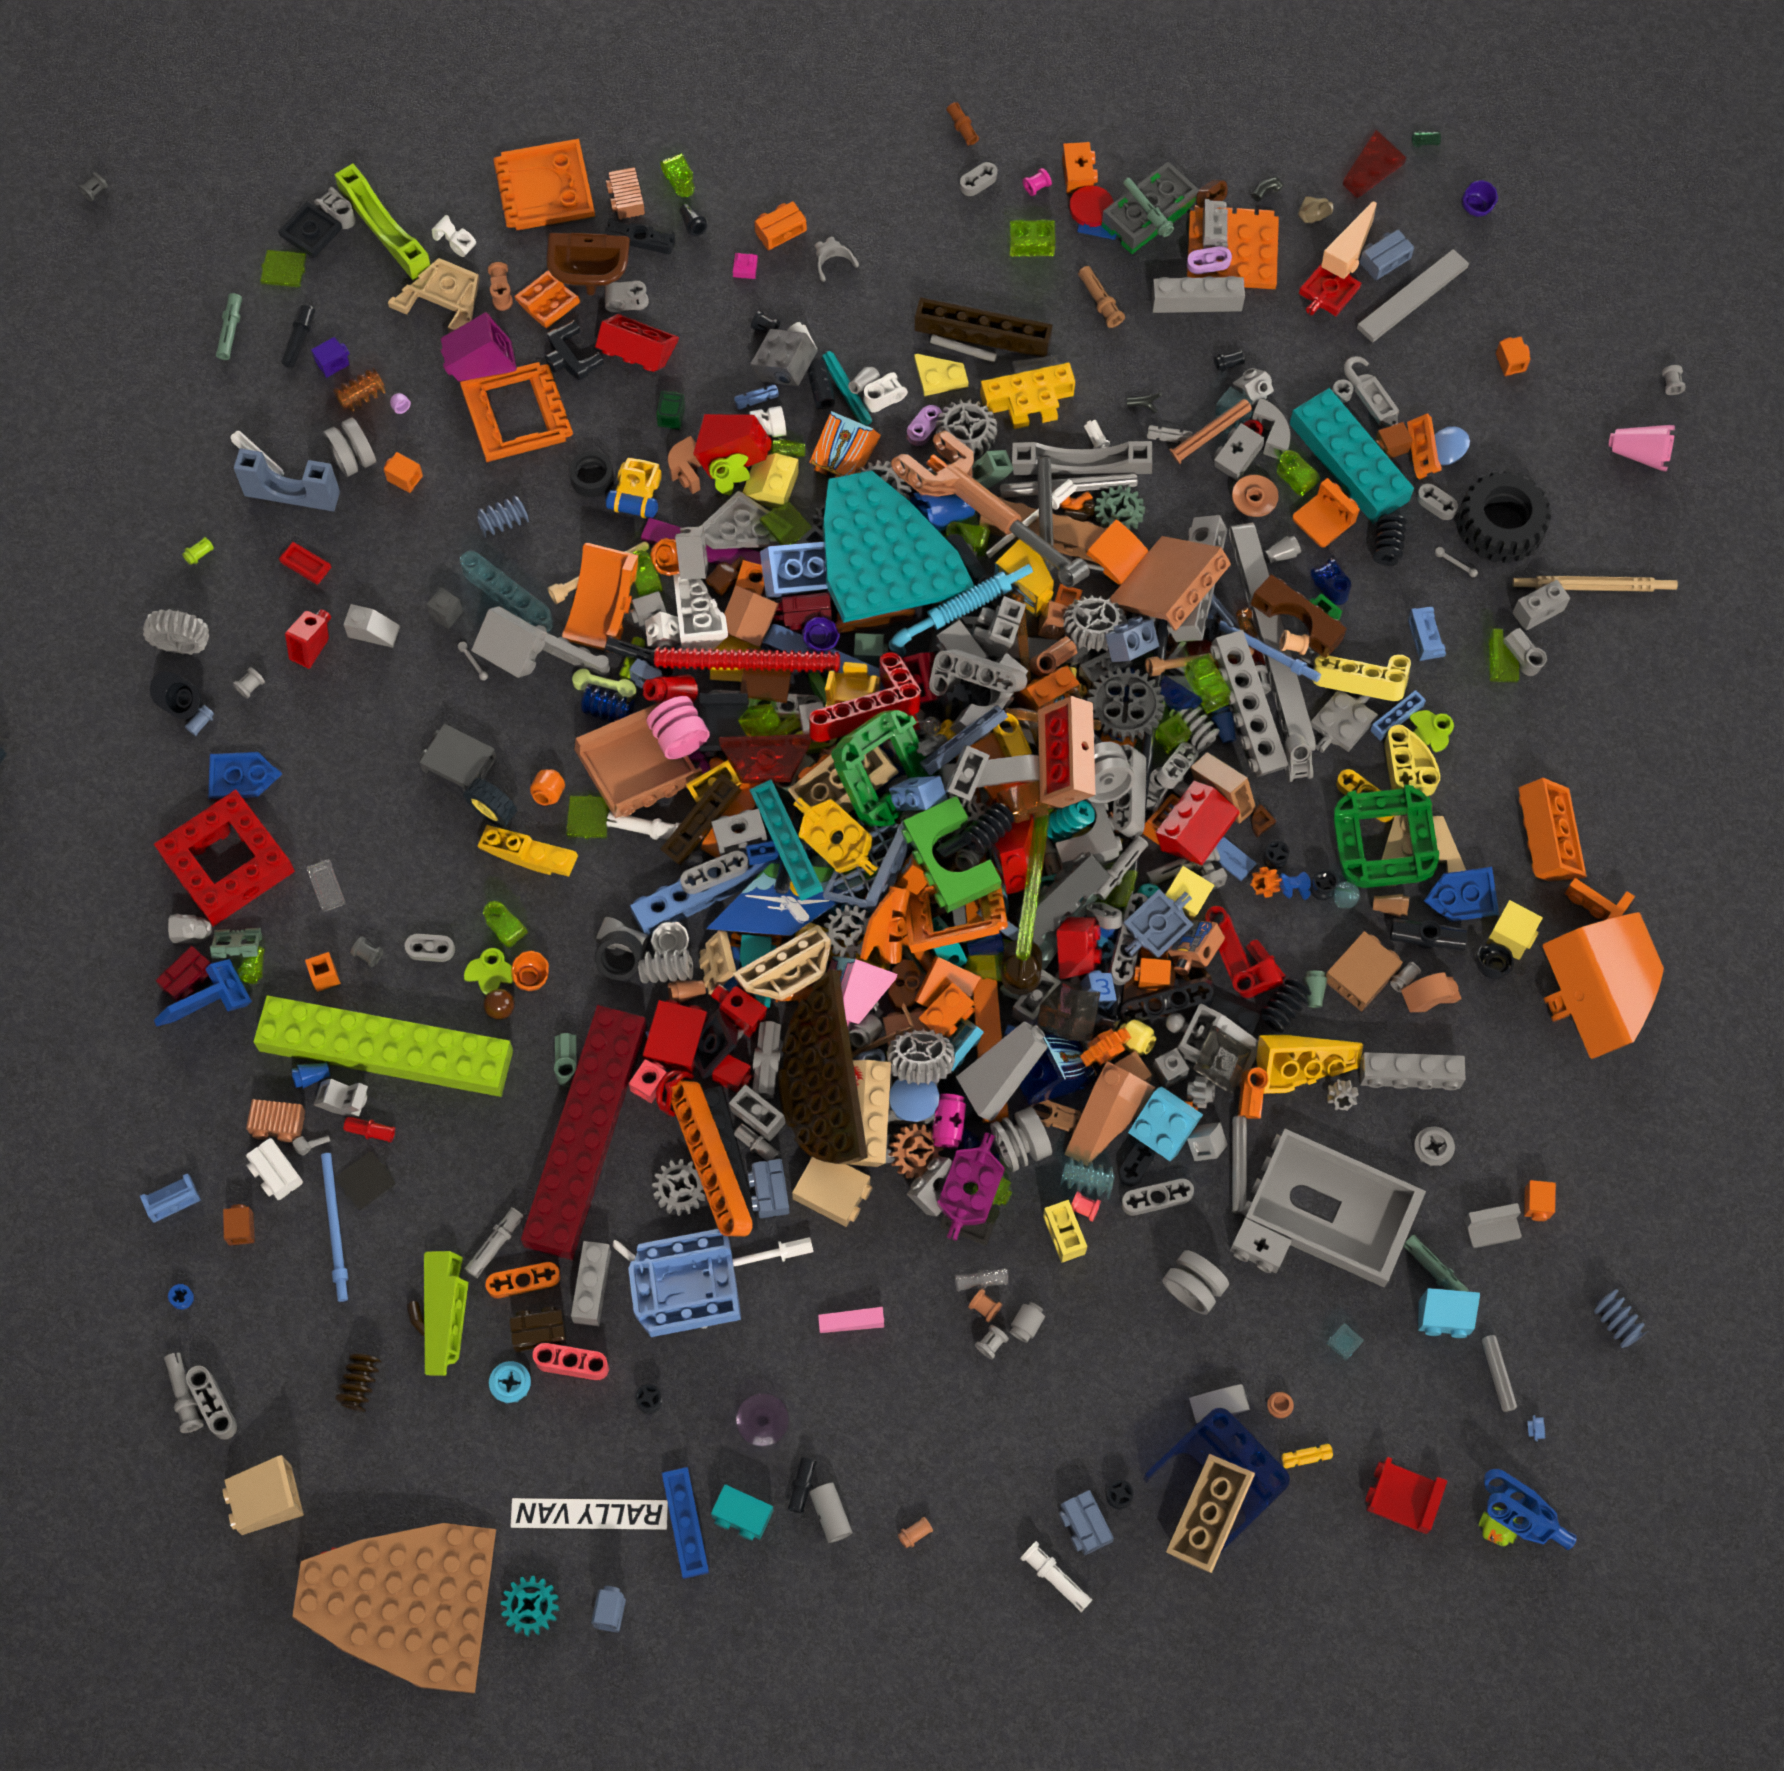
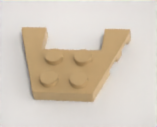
[388,258,480,333]
[1381,816,1466,886]

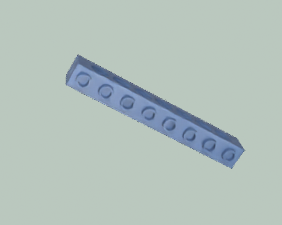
[630,834,817,937]

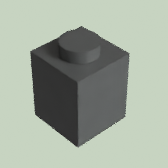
[426,587,463,629]

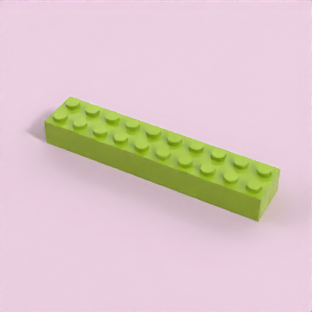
[254,996,513,1097]

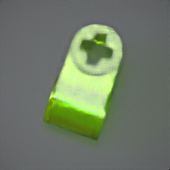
[660,153,695,197]
[1277,450,1320,496]
[945,522,990,556]
[633,550,663,597]
[483,901,528,949]

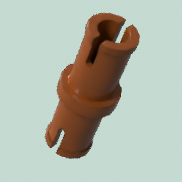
[946,102,979,146]

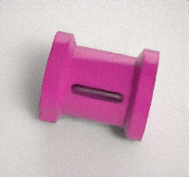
[1023,168,1052,196]

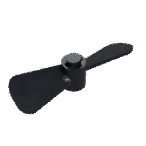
[946,534,1039,638]

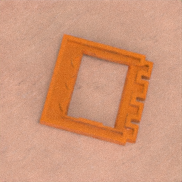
[460,362,573,462]
[902,868,1008,953]

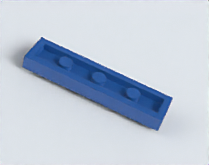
[662,1467,709,1579]

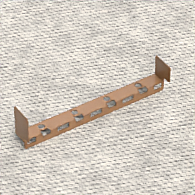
[852,1002,915,1058]

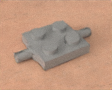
[1311,690,1378,753]

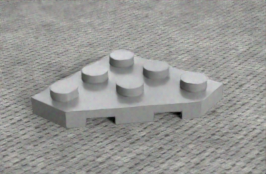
[701,491,793,549]

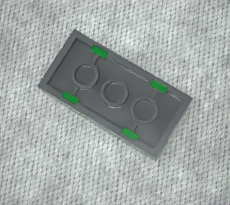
[1101,162,1199,254]

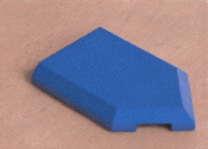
[208,752,282,799]
[1424,867,1499,922]

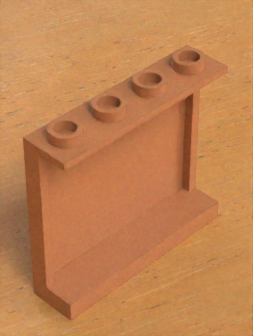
[1110,536,1231,631]
[574,703,702,819]

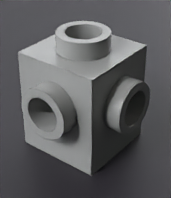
[1233,368,1274,405]

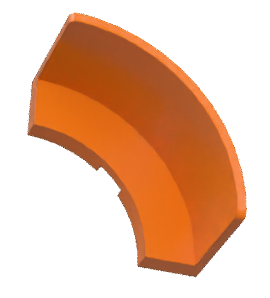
[562,543,638,651]

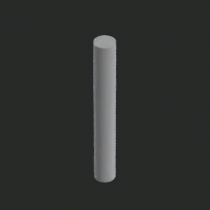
[930,334,997,363]

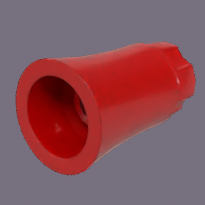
[643,674,698,703]

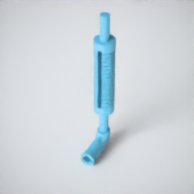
[889,564,1033,657]

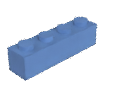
[1370,690,1426,741]

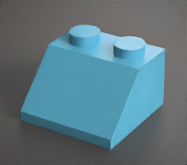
[1418,1288,1480,1338]

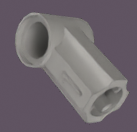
[1503,628,1547,676]
[595,917,648,953]

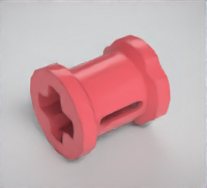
[1071,1191,1101,1222]

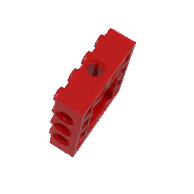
[154,790,295,927]

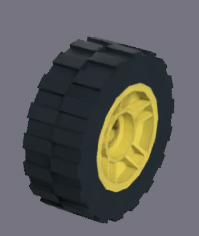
[463,778,518,827]

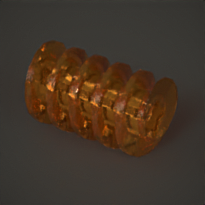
[333,368,386,412]

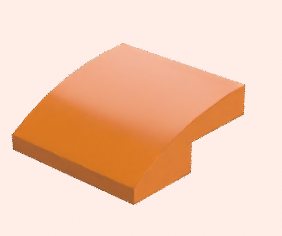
[514,270,580,329]
[1086,519,1149,586]

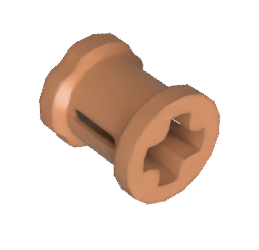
[968,1289,1003,1323]

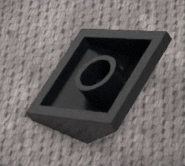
[694,1009,738,1078]

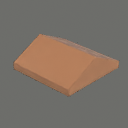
[724,586,779,647]

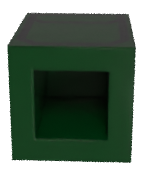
[656,391,685,430]

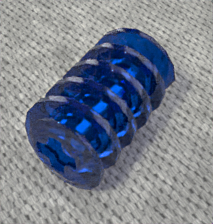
[581,683,634,723]

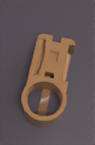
[1030,1098,1082,1135]

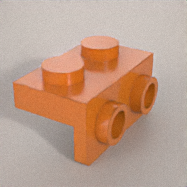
[919,982,976,1038]

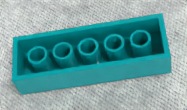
[1290,388,1414,524]

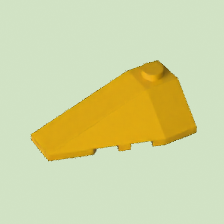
[1256,1035,1363,1094]

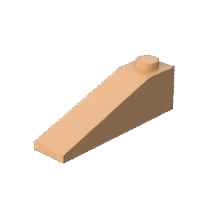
[1321,201,1377,279]

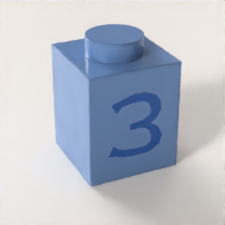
[1080,971,1117,1010]

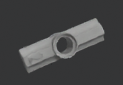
[752,1021,781,1099]

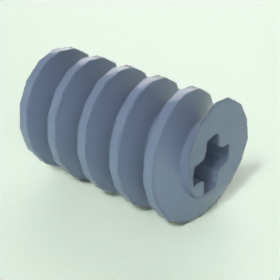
[477,496,529,538]
[1594,1289,1649,1348]

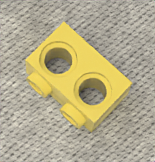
[1043,1200,1087,1263]

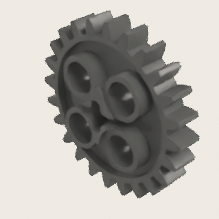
[1087,667,1165,743]

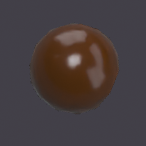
[483,989,515,1020]

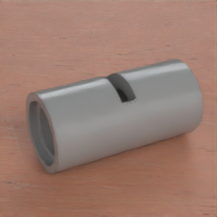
[809,1483,853,1543]

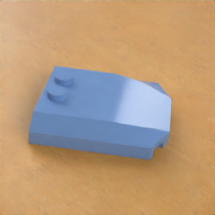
[628,1229,741,1337]

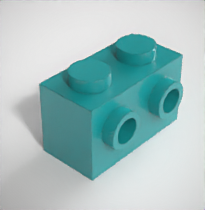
[711,1485,774,1541]

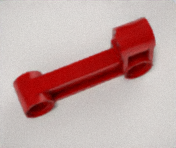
[1205,906,1283,998]

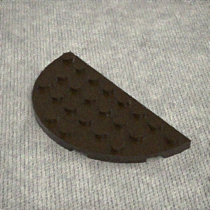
[779,969,868,1164]

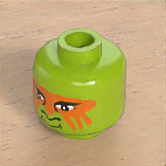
[1479,1507,1519,1547]

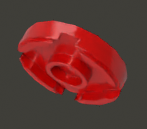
[1070,186,1114,227]

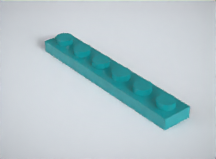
[749,779,824,901]

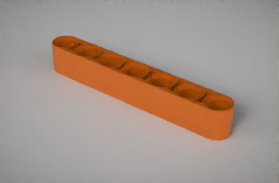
[671,1080,752,1237]

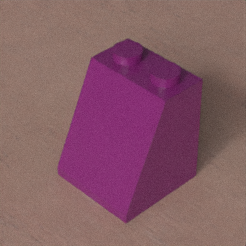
[441,312,517,382]

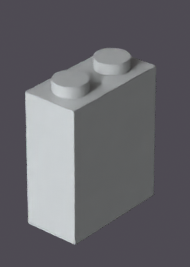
[471,606,546,678]

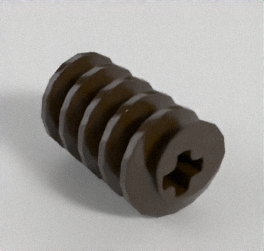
[335,1354,382,1412]

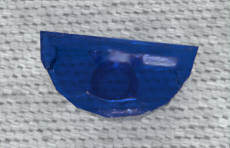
[1160,675,1203,711]

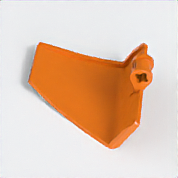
[1543,912,1664,1059]

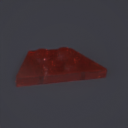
[719,734,812,784]

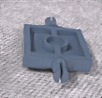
[1123,889,1194,959]

